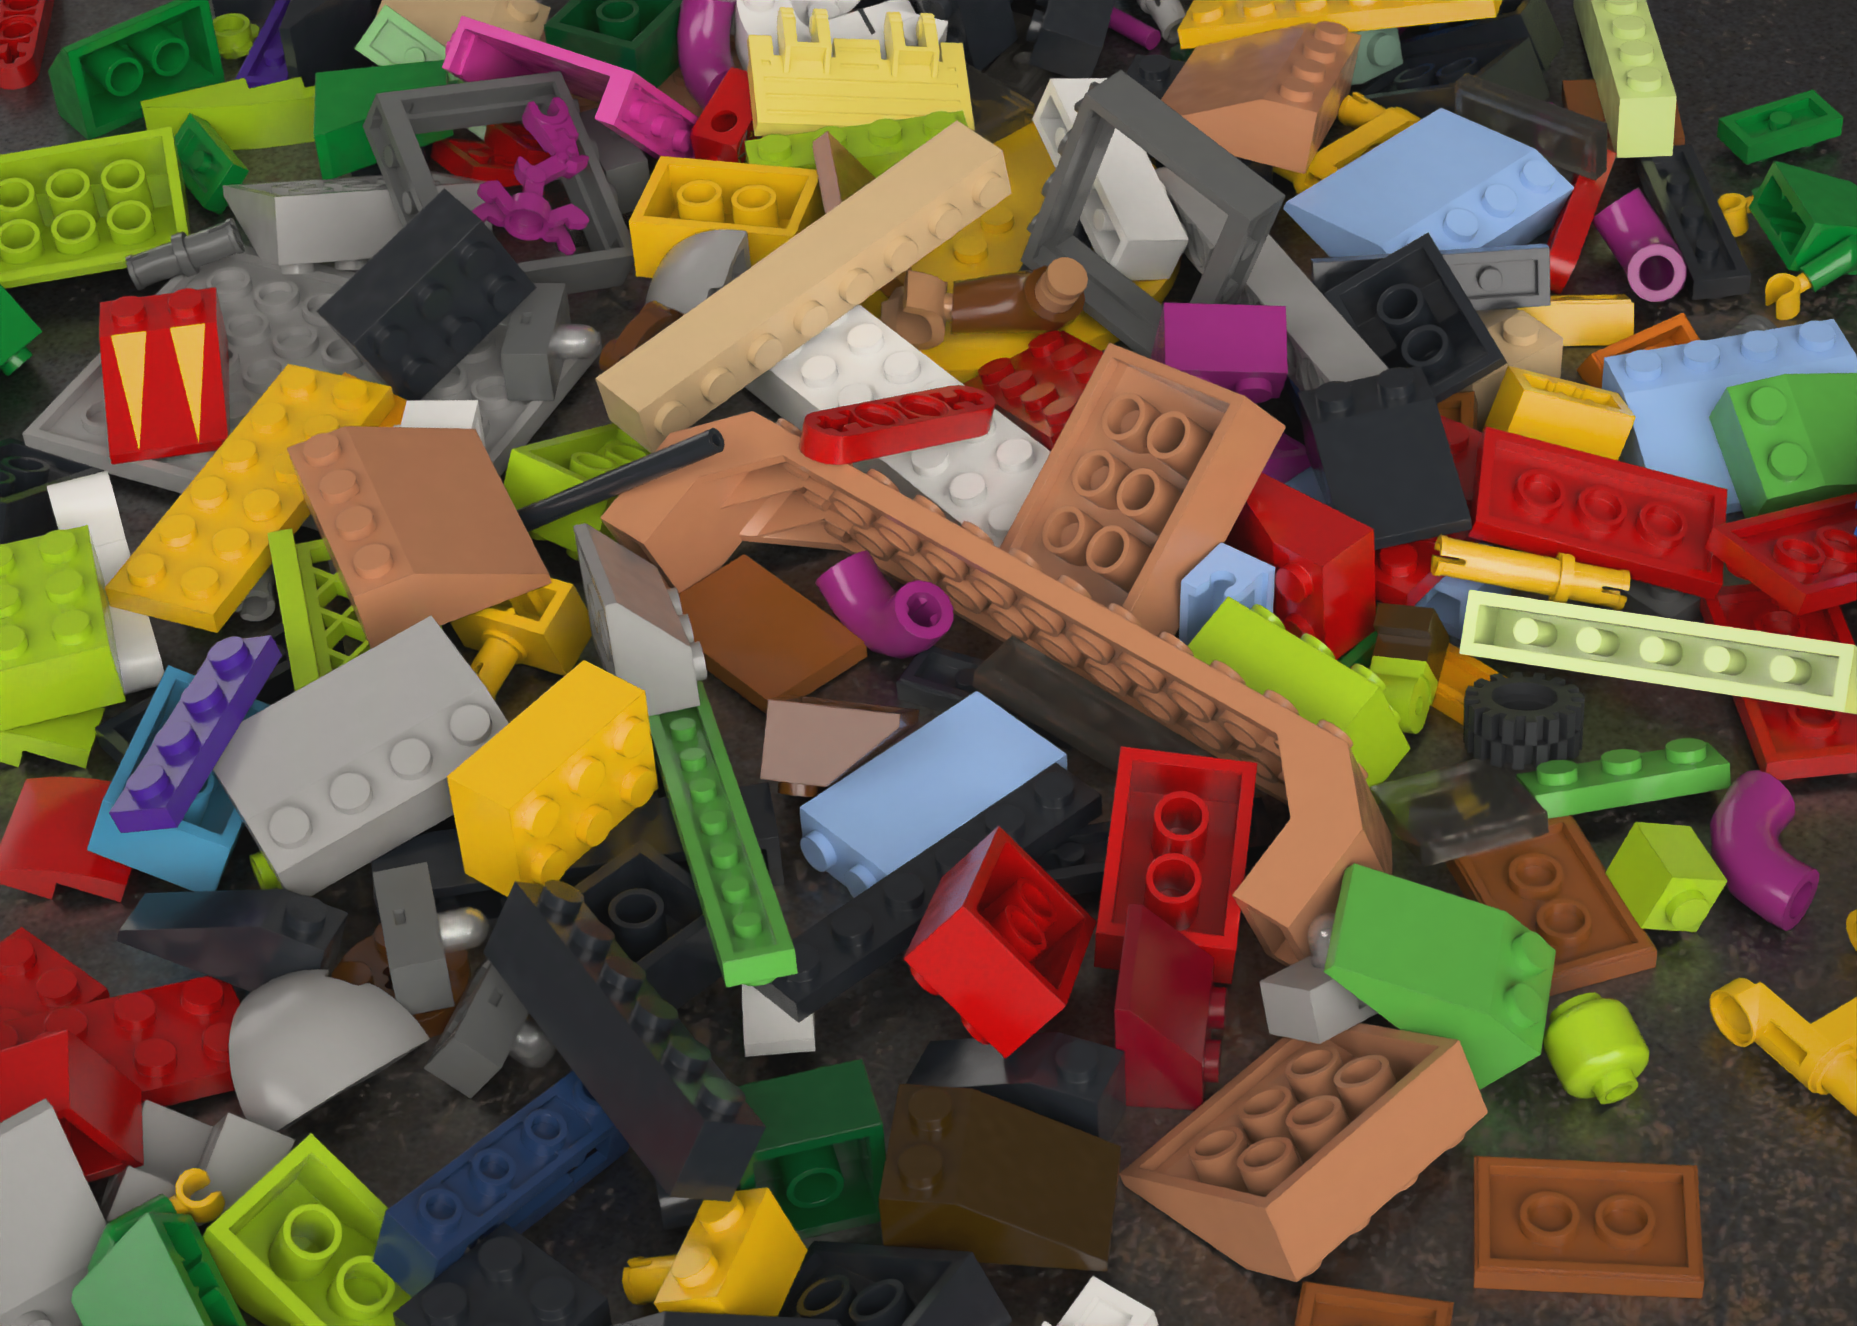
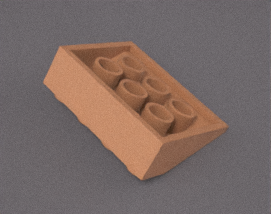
[1161,21,1362,174]
[1000,343,1286,637]
[287,426,552,649]
[1119,1023,1488,1282]

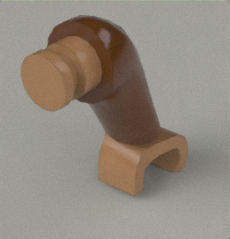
[881,257,1088,350]

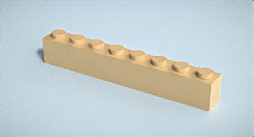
[595,120,1012,453]

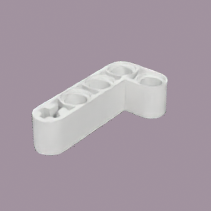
[47,471,164,695]

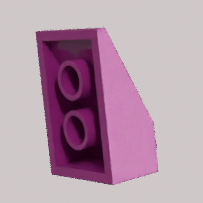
[1150,302,1288,403]

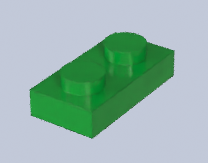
[1717,89,1843,165]
[174,113,249,215]

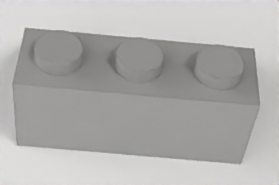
[573,523,707,716]

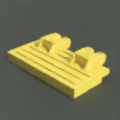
[747,7,975,136]

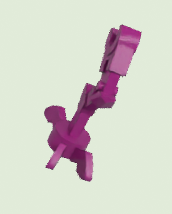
[472,97,589,255]

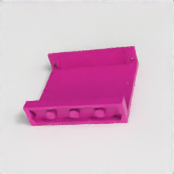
[442,16,699,160]

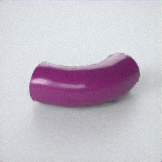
[677,0,736,110]
[1592,188,1687,302]
[1710,770,1819,931]

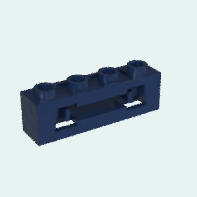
[373,1071,630,1297]

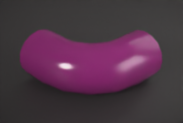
[815,550,953,659]

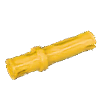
[1431,535,1630,611]

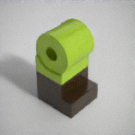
[1369,603,1450,734]

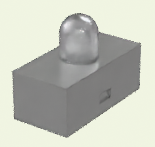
[1259,913,1378,1044]

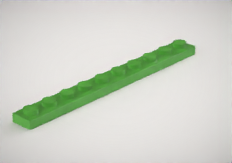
[649,680,798,988]

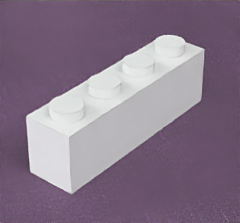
[1032,78,1189,281]

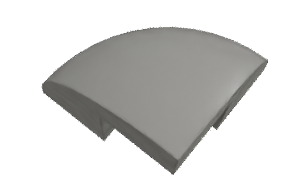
[645,229,751,314]
[229,969,430,1133]
[101,1100,295,1227]

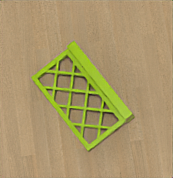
[267,528,442,691]

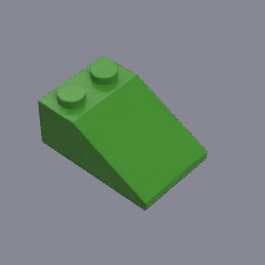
[1709,373,1857,519]
[1324,863,1556,1089]

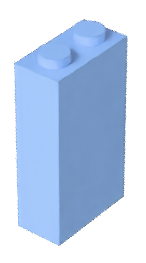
[799,691,1067,898]

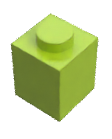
[1605,822,1727,932]

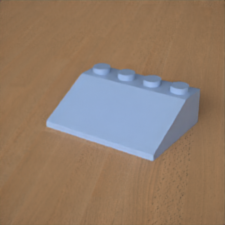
[1283,108,1574,258]
[1602,319,1857,514]

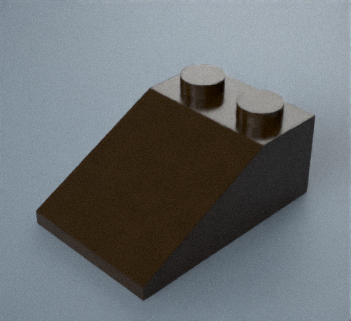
[879,1084,1121,1271]

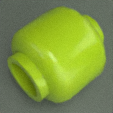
[1543,992,1649,1104]

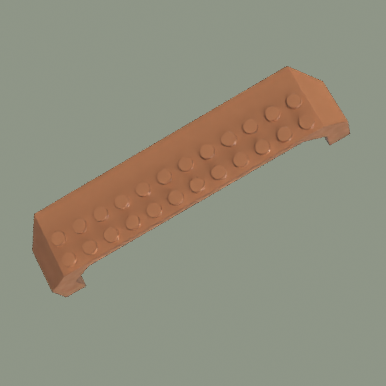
[600,411,1392,967]

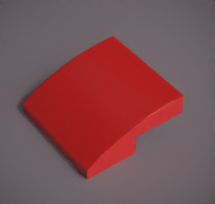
[430,123,552,187]
[0,777,133,902]

